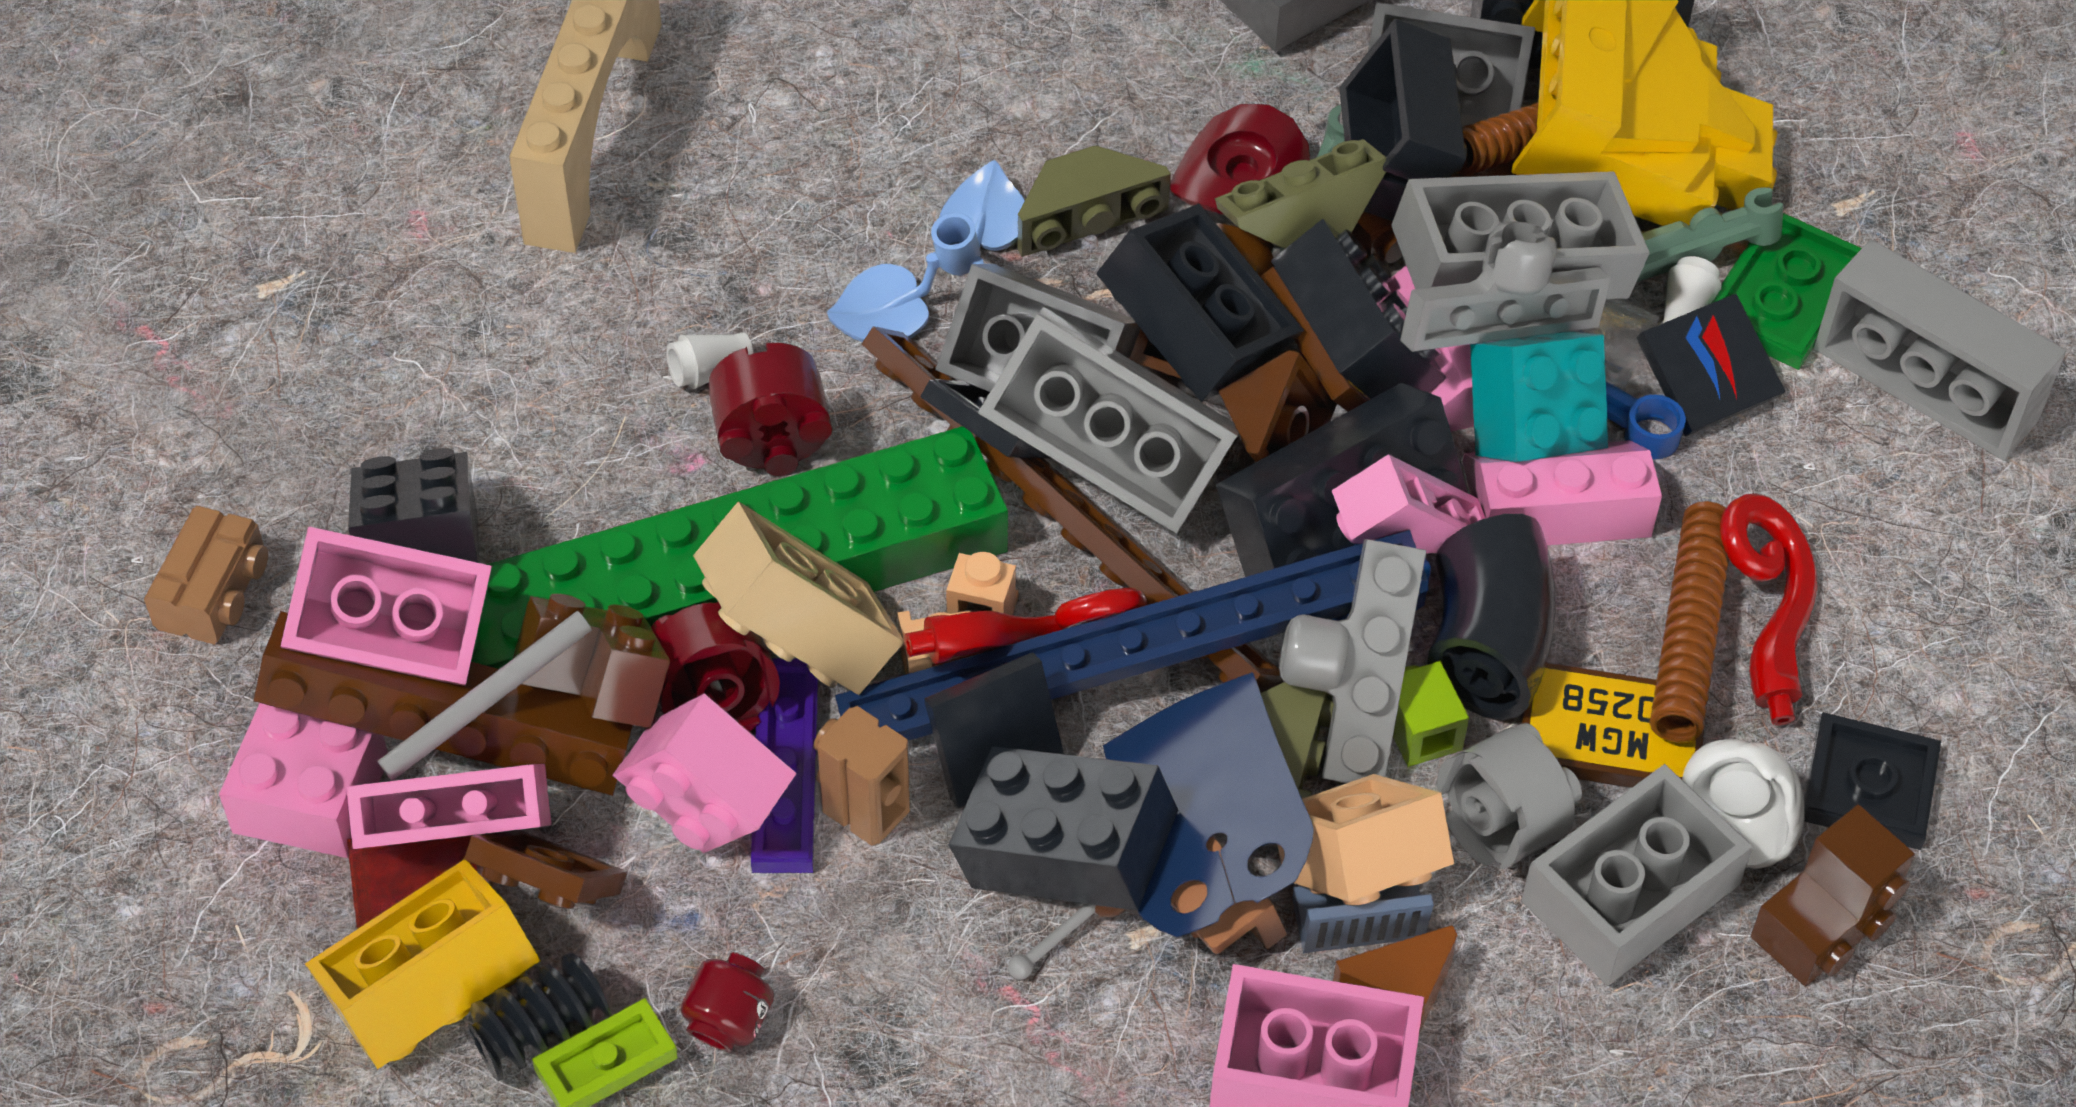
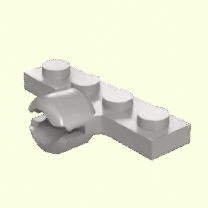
[1400,221,1611,352]
[1280,539,1426,783]

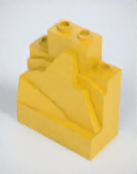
[1512,0,1777,226]

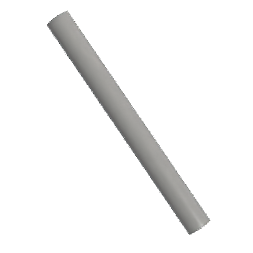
[377,611,592,781]

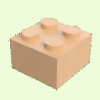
[1277,774,1454,905]

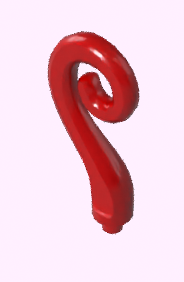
[1720,493,1817,725]
[905,588,1147,664]

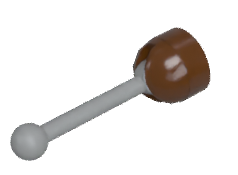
[1008,904,1127,980]

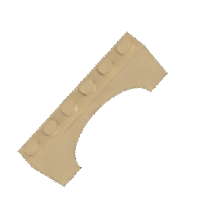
[509,0,662,253]

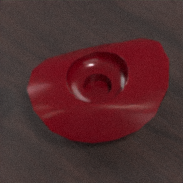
[1170,104,1310,215]

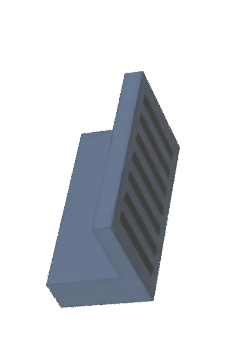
[1292,885,1434,953]

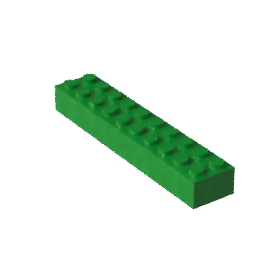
[471,426,1008,669]

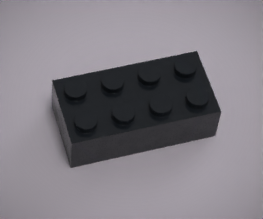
[1216,383,1468,577]

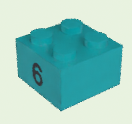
[1470,331,1608,462]

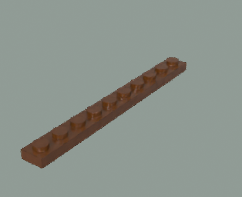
[862,326,1284,693]

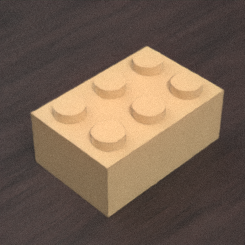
[693,501,905,695]

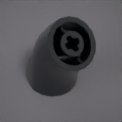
[1427,514,1556,720]

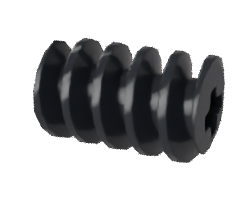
[468,952,612,1081]

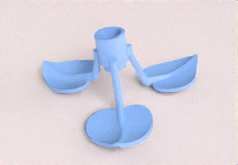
[827,160,1025,342]

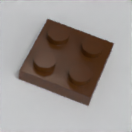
[464,830,628,909]

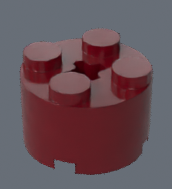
[709,342,832,476]
[651,602,780,732]

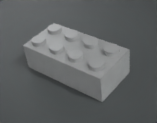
[1391,171,1650,299]
[1814,239,2067,461]
[978,307,1238,534]

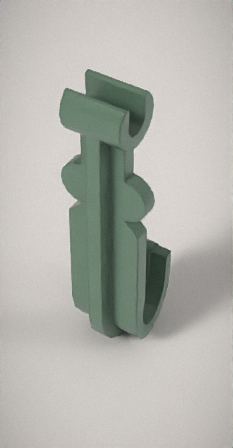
[1637,187,1783,282]

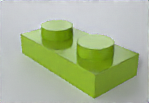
[532,998,678,1107]

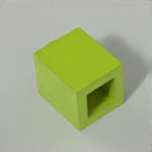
[1393,661,1469,767]

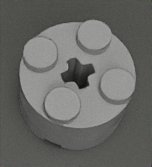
[1437,723,1582,869]

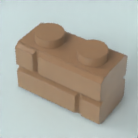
[144,505,268,645]
[814,706,910,846]

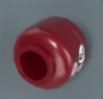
[680,952,774,1052]

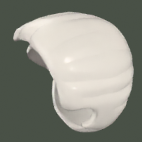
[1682,739,1804,869]

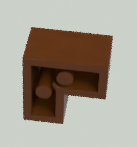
[513,594,670,728]
[1750,804,1915,987]

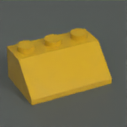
[305,860,541,1069]

